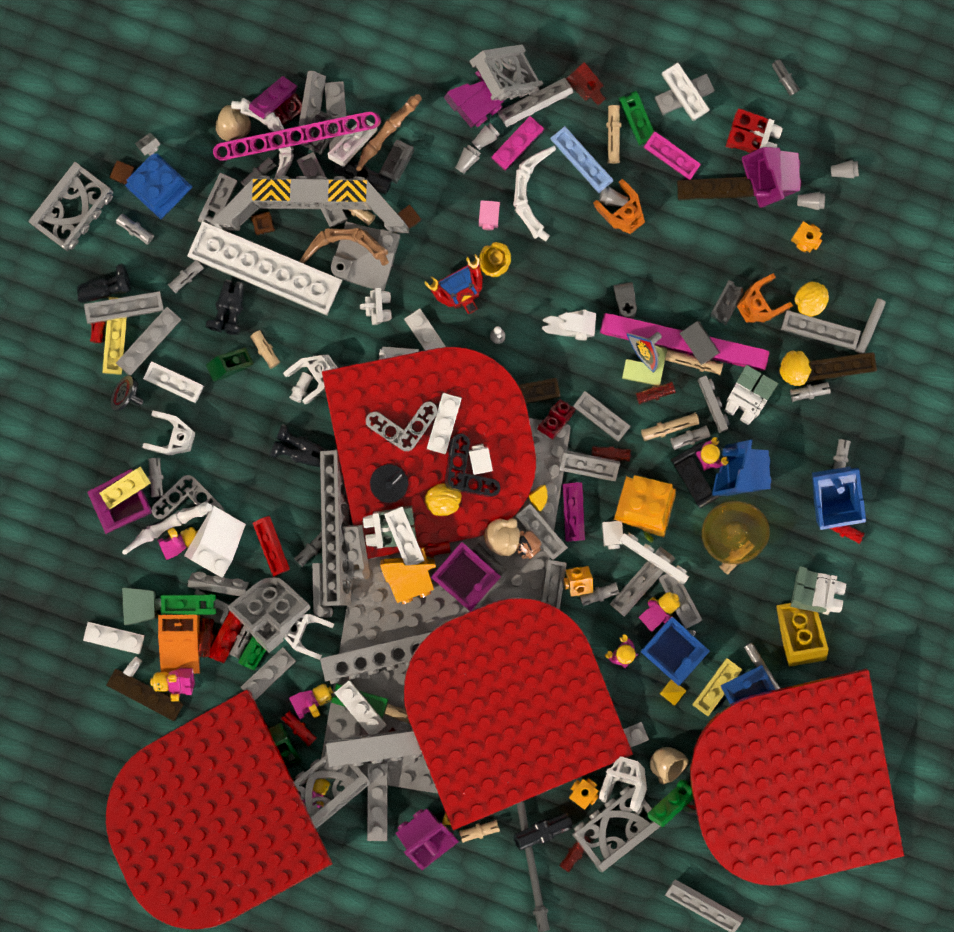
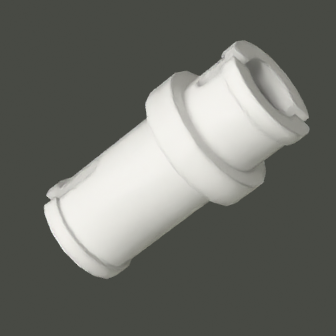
[289,372,313,403]

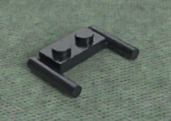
[671,441,722,509]

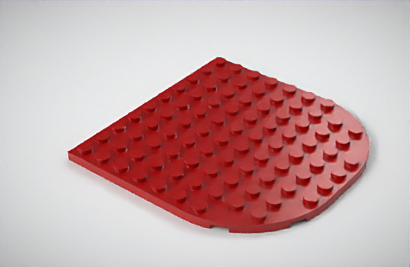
[322,347,536,559]
[404,598,633,830]
[690,669,904,886]
[106,689,333,929]

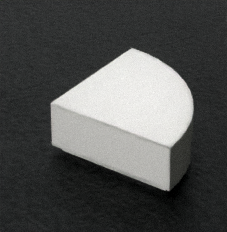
[123,657,142,677]

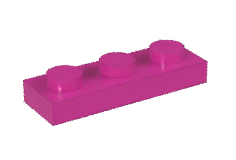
[492,116,544,171]
[643,131,701,180]

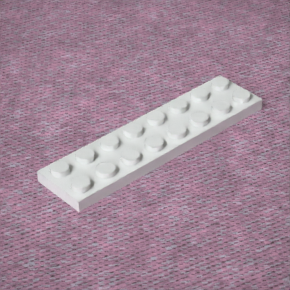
[187,221,342,315]

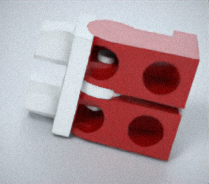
[725,108,783,153]

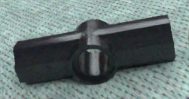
[334,161,392,195]
[513,813,573,850]

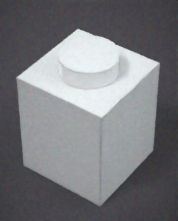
[469,444,493,475]
[602,521,623,549]

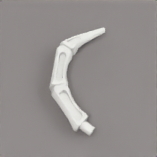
[231,98,294,179]
[513,145,556,242]
[122,502,213,554]

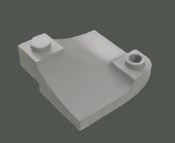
[331,221,400,291]
[228,578,310,653]

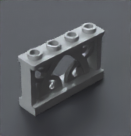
[470,44,543,101]
[28,162,114,252]
[294,753,370,829]
[572,786,661,872]

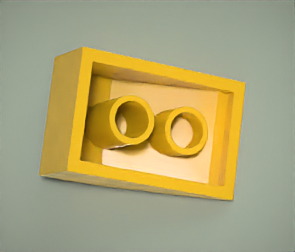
[776,603,829,667]

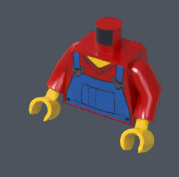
[424,254,483,314]

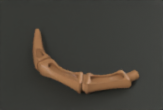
[356,94,422,171]
[299,228,389,266]

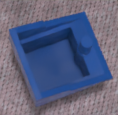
[125,153,193,220]
[713,440,771,496]
[812,466,866,530]
[640,617,710,686]
[720,665,775,704]

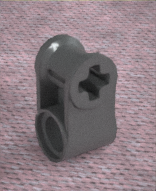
[613,282,636,319]

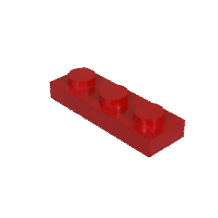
[253,516,290,576]
[207,611,243,664]

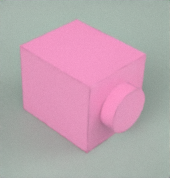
[479,201,500,230]

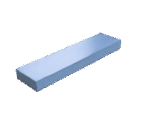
[550,126,613,193]

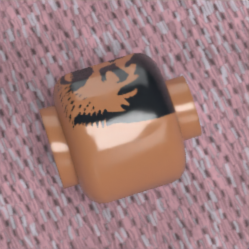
[516,531,542,559]

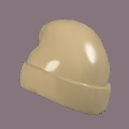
[216,104,251,141]
[484,518,520,556]
[650,747,689,784]

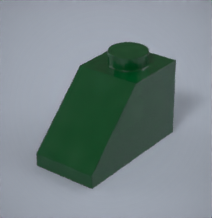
[206,347,254,382]
[268,723,301,769]

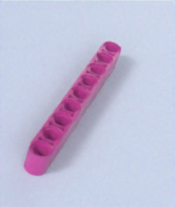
[213,112,381,160]
[600,313,770,371]

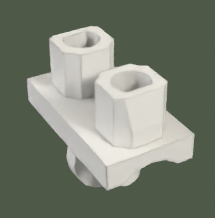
[360,288,392,325]

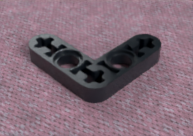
[445,434,501,497]

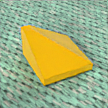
[659,679,686,706]

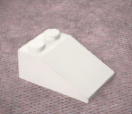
[184,506,246,578]

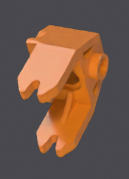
[593,179,645,234]
[737,273,793,322]

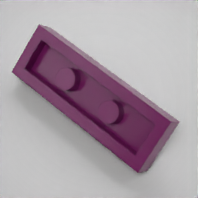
[248,76,298,119]
[563,482,585,542]

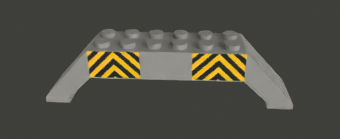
[213,176,409,233]

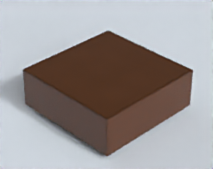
[110,161,135,185]
[398,205,422,230]
[251,212,275,236]

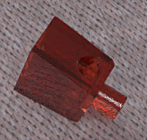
[566,62,606,106]

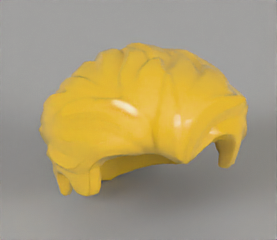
[479,242,511,277]
[795,282,829,317]
[779,351,811,386]
[425,483,462,516]

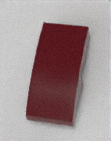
[273,93,303,126]
[537,399,576,440]

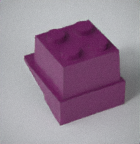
[444,70,504,128]
[742,147,801,208]
[87,469,152,534]
[431,542,501,611]
[396,809,459,870]

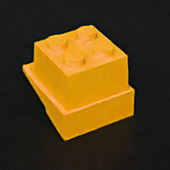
[614,475,676,537]
[380,548,436,604]

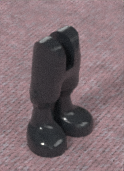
[77,263,131,303]
[205,279,244,335]
[270,423,329,468]

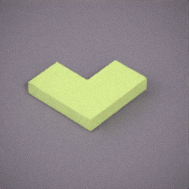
[622,346,667,386]

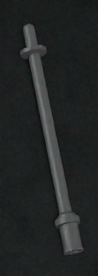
[517,801,550,932]

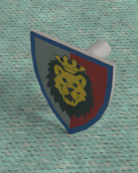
[626,332,662,373]

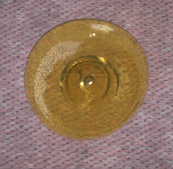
[702,501,770,565]

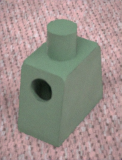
[122,588,161,625]

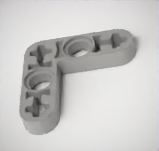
[366,401,437,451]
[152,475,224,520]

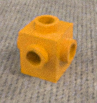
[791,221,823,253]
[563,566,593,596]
[569,778,599,810]

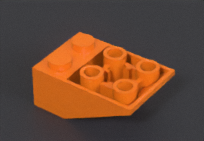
[158,615,200,673]

